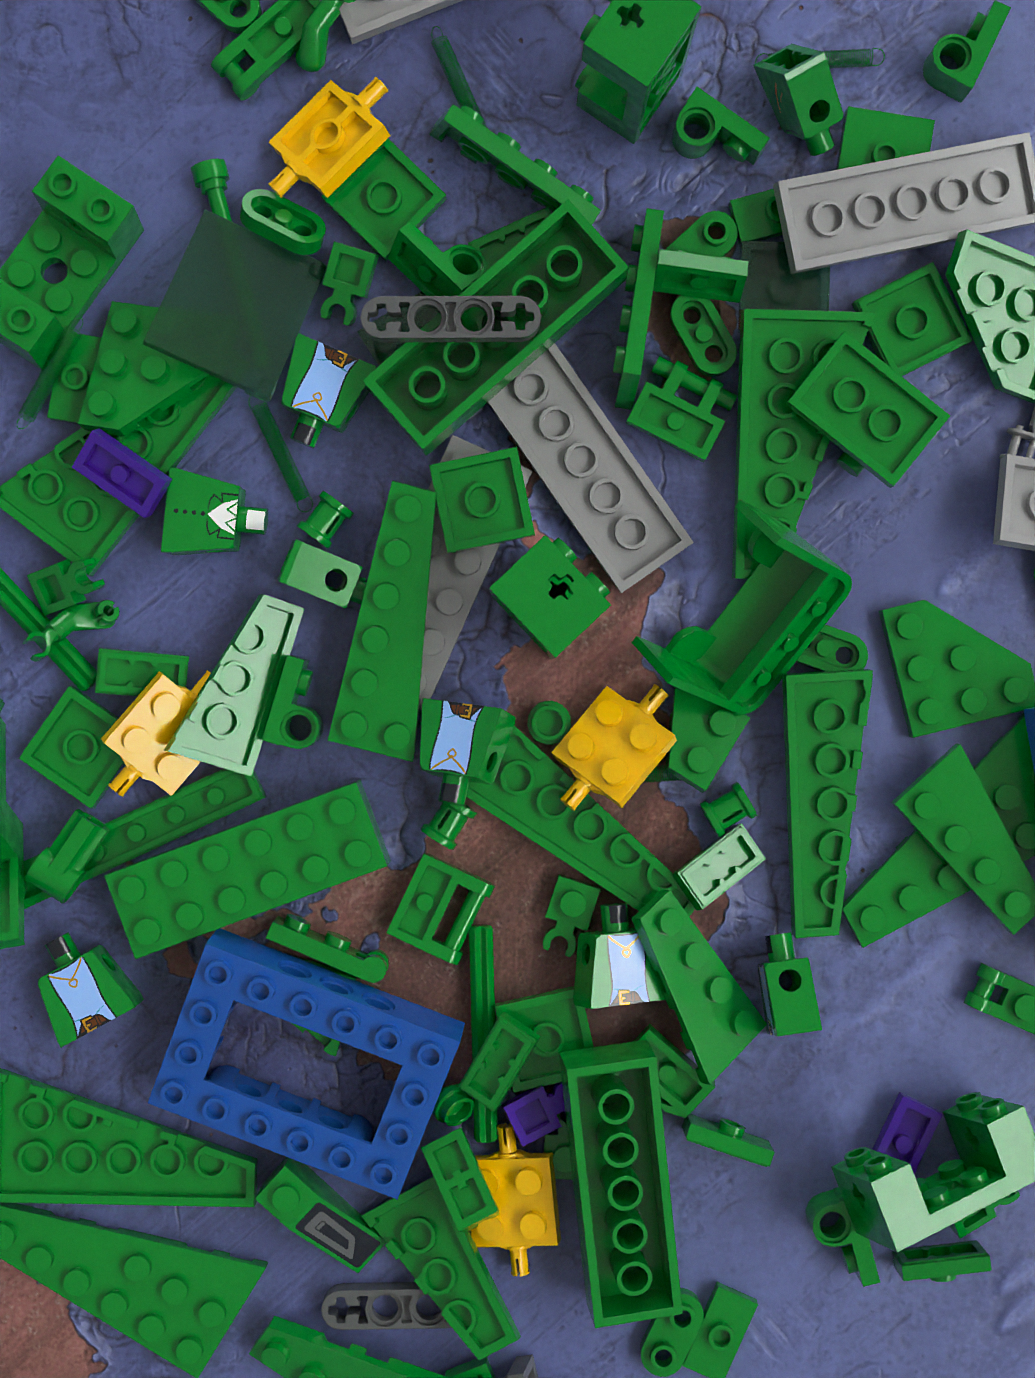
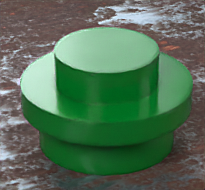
[527,701,571,745]
[432,1083,475,1126]

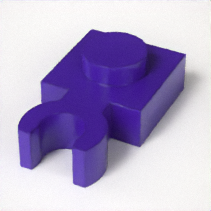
[501,1082,565,1147]

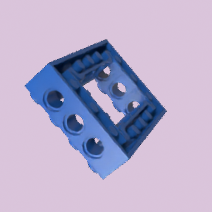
[148,928,465,1200]

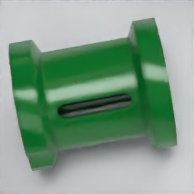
[297,491,354,549]
[699,782,757,838]
[421,803,477,850]

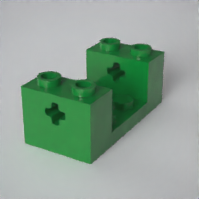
[575,0,702,144]
[0,155,144,370]
[489,535,611,659]
[831,1092,1035,1253]

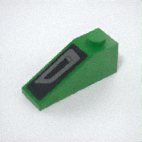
[255,1157,386,1273]

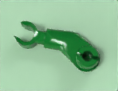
[295,0,356,72]
[22,600,120,662]

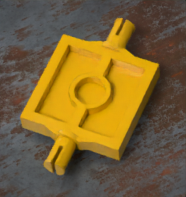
[268,77,391,198]
[101,670,211,797]
[551,684,677,811]
[471,1123,561,1276]

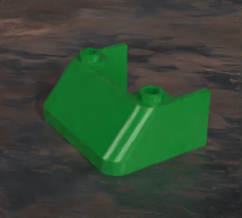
[632,499,852,714]

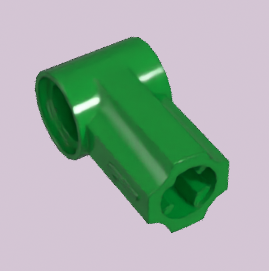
[25,809,110,904]

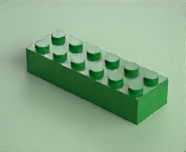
[362,199,629,456]
[104,779,391,959]
[559,1040,683,1328]

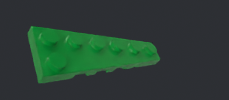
[327,480,437,762]
[782,669,873,938]
[466,725,695,917]

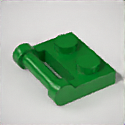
[386,852,495,965]

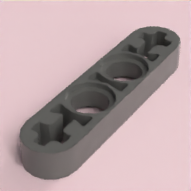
[360,296,541,343]
[321,1282,452,1330]

